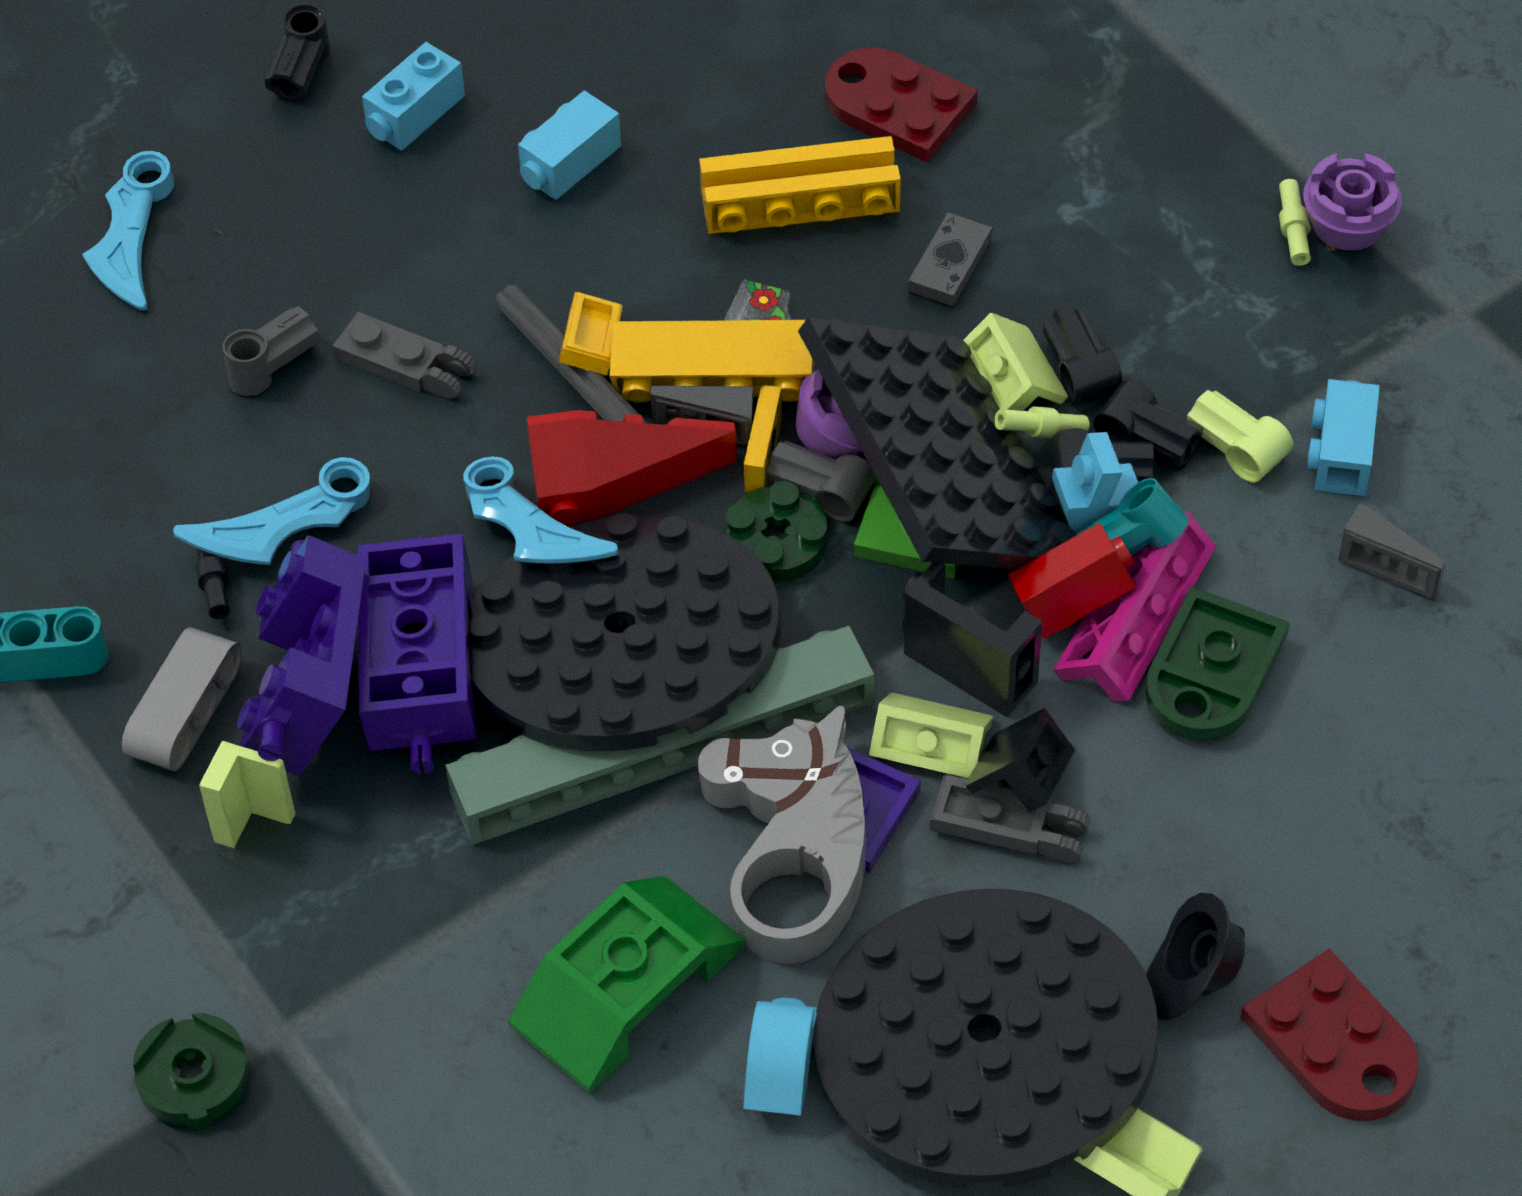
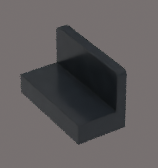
[965,708,1075,812]

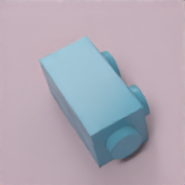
[362,42,465,151]
[518,90,622,200]
[1307,379,1380,497]

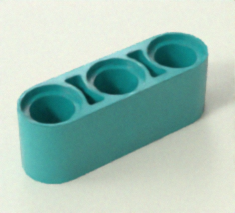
[0,606,110,683]

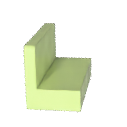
[963,313,1068,411]
[869,693,993,778]
[199,741,295,848]
[1074,1108,1203,1196]

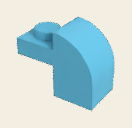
[1052,432,1138,533]
[743,998,817,1116]

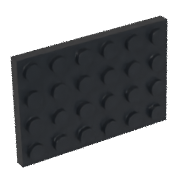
[798,317,1077,570]

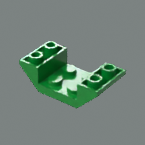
[508,876,746,1094]

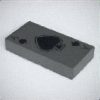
[908,212,993,307]

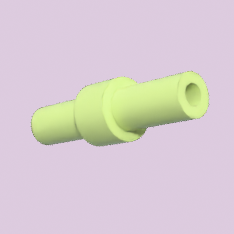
[1279,179,1311,266]
[995,407,1090,438]

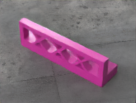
[1054,510,1216,702]

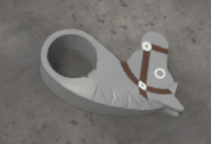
[698,706,866,964]

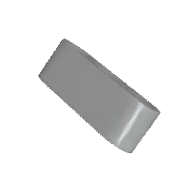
[122,627,242,771]

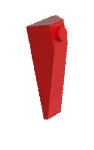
[527,410,737,527]

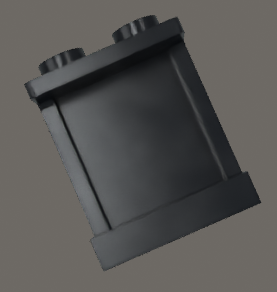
[902,563,1042,717]

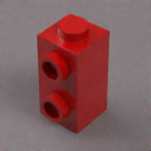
[1008,522,1136,639]

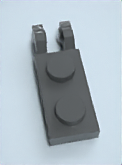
[333,312,477,400]
[930,774,1091,864]

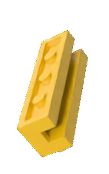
[699,136,901,234]
[609,320,815,403]

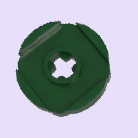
[725,481,827,581]
[133,1013,251,1129]

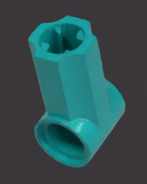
[1077,478,1189,555]

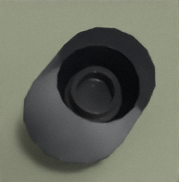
[1146,893,1245,1020]

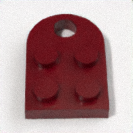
[825,48,978,163]
[1240,948,1418,1121]

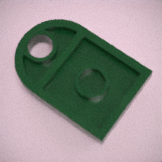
[1145,586,1290,741]

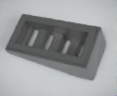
[650,386,754,446]
[1338,503,1446,600]

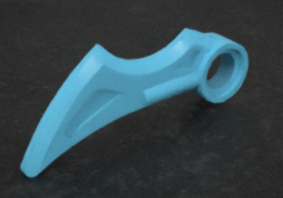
[82,151,174,311]
[463,456,619,563]
[173,457,370,565]

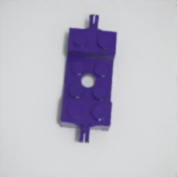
[358,534,477,775]
[237,535,366,776]

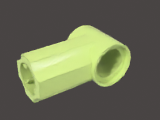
[1187,390,1294,483]

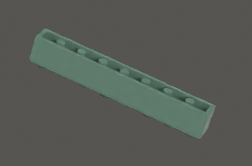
[446,626,874,845]

